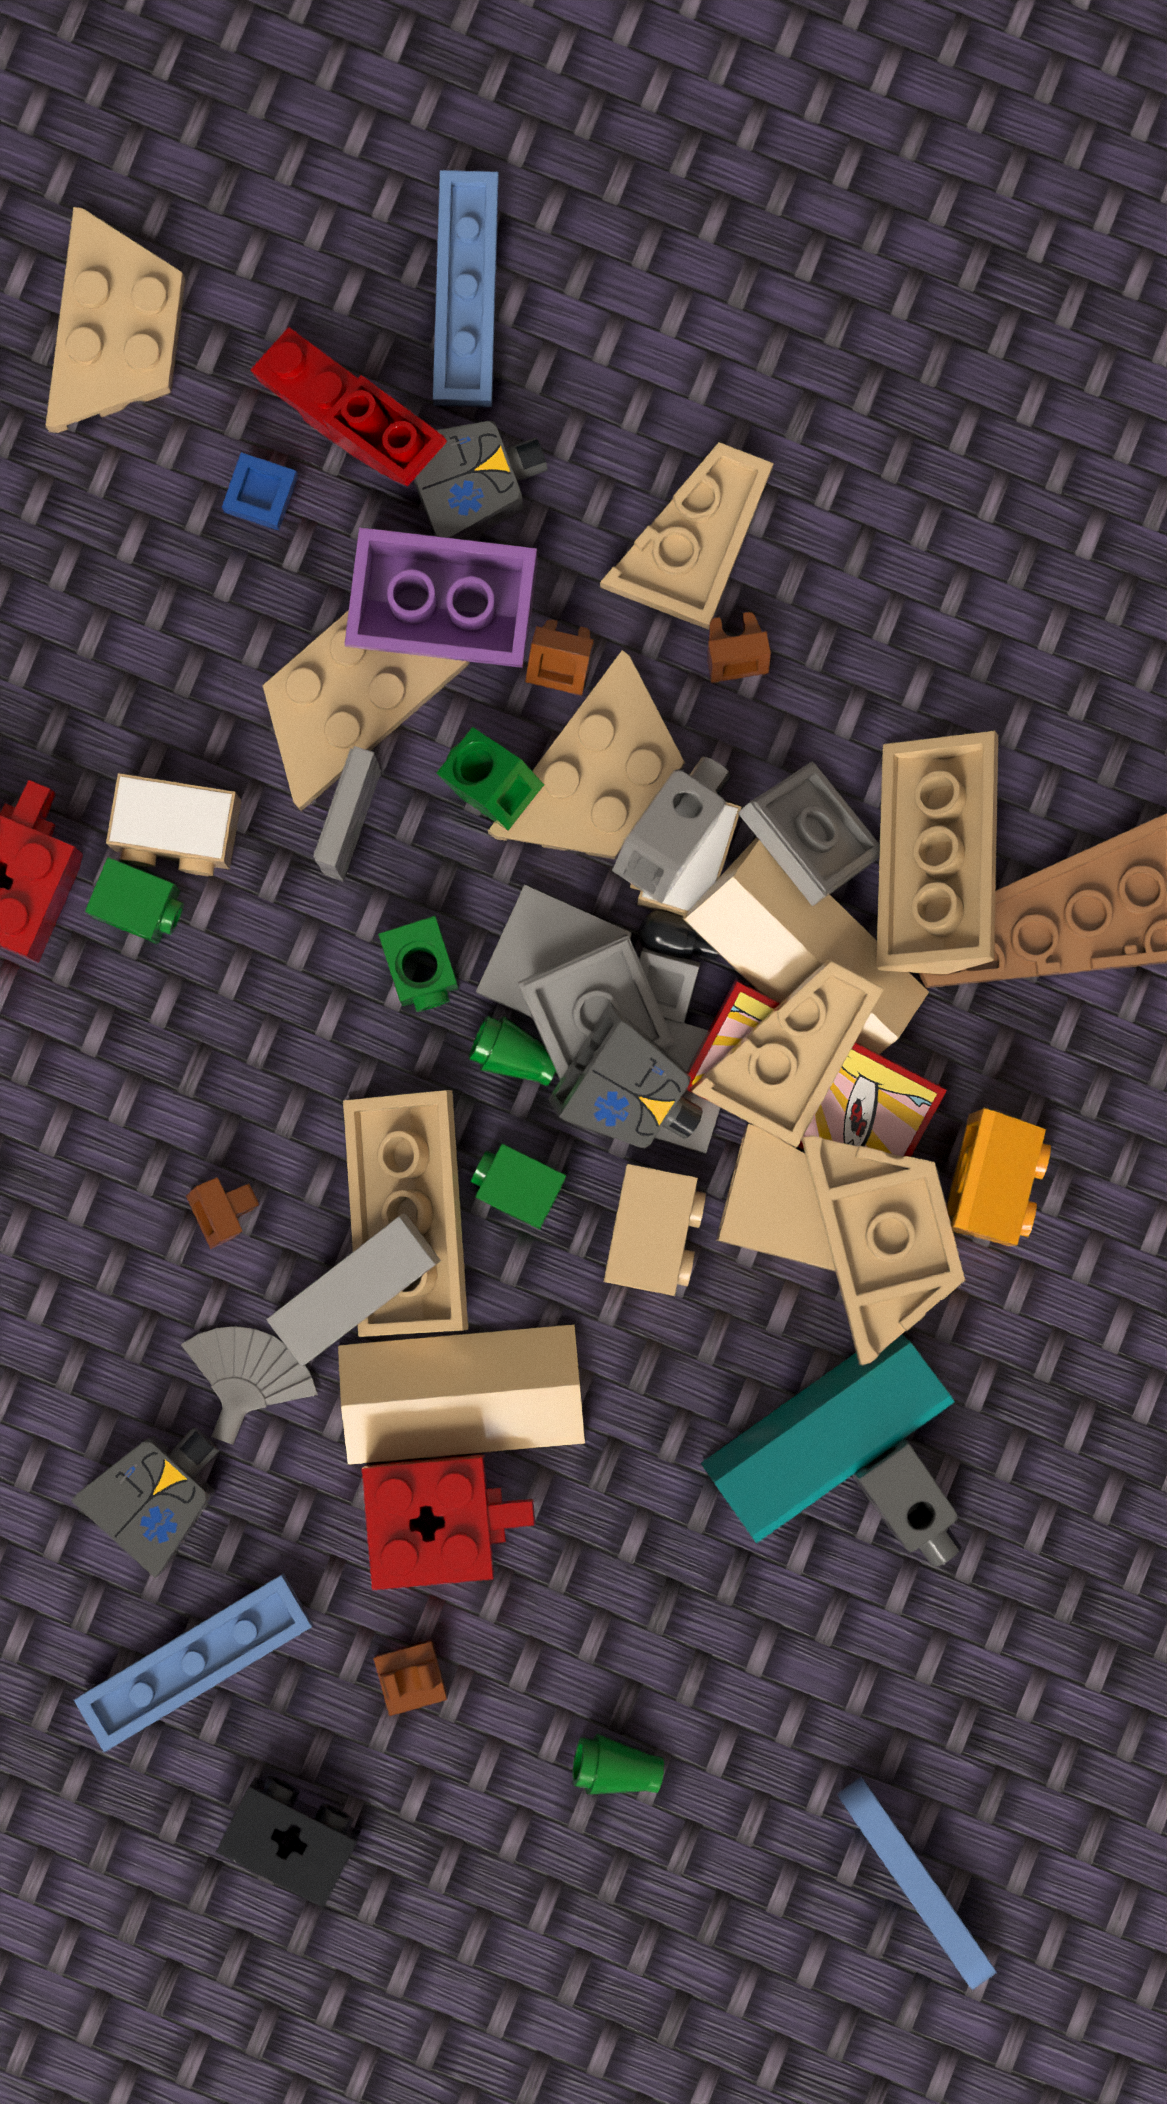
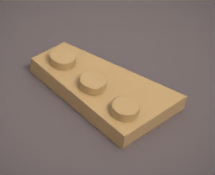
[600,442,773,630]
[690,959,884,1148]

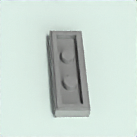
[266,1213,441,1367]

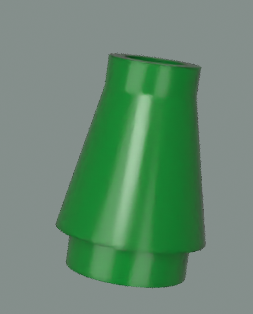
[469,1016,556,1086]
[572,1734,664,1795]

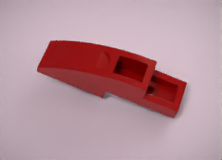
[251,327,447,486]

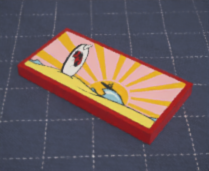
[686,979,947,1157]

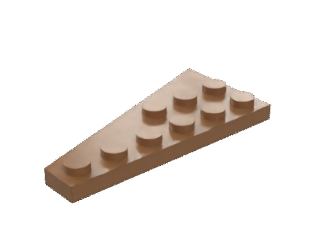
[919,813,1167,988]

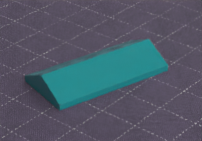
[700,1334,954,1543]

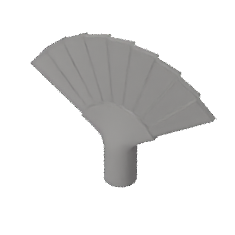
[181,1326,318,1445]

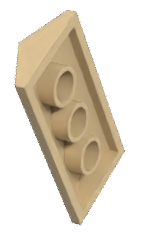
[876,731,998,974]
[682,837,929,1054]
[343,1090,468,1337]
[338,1324,585,1464]

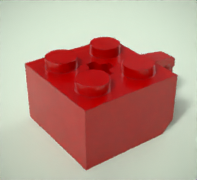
[0,780,83,963]
[362,1454,535,1590]

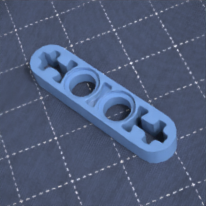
[837,1777,997,1990]

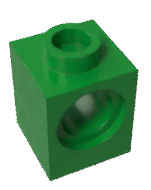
[436,727,544,831]
[85,857,184,945]
[378,916,459,1012]
[471,1144,566,1230]

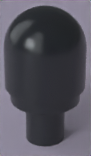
[639,910,719,960]

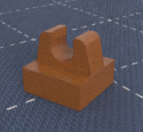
[707,612,771,683]
[525,620,594,696]
[186,1177,259,1249]
[373,1639,448,1716]

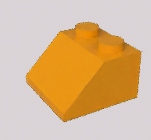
[946,1108,1051,1246]

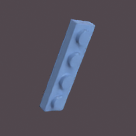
[433,170,499,407]
[74,1573,314,1752]

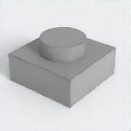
[639,948,701,1023]

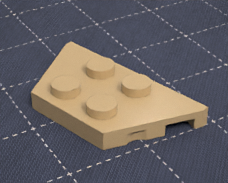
[46,207,185,433]
[263,610,470,811]
[488,650,685,859]
[802,1136,965,1365]

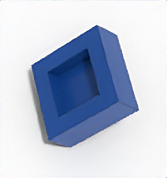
[222,452,298,531]

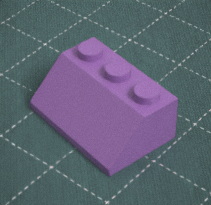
[344,527,537,668]

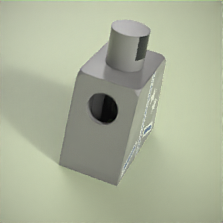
[612,757,731,904]

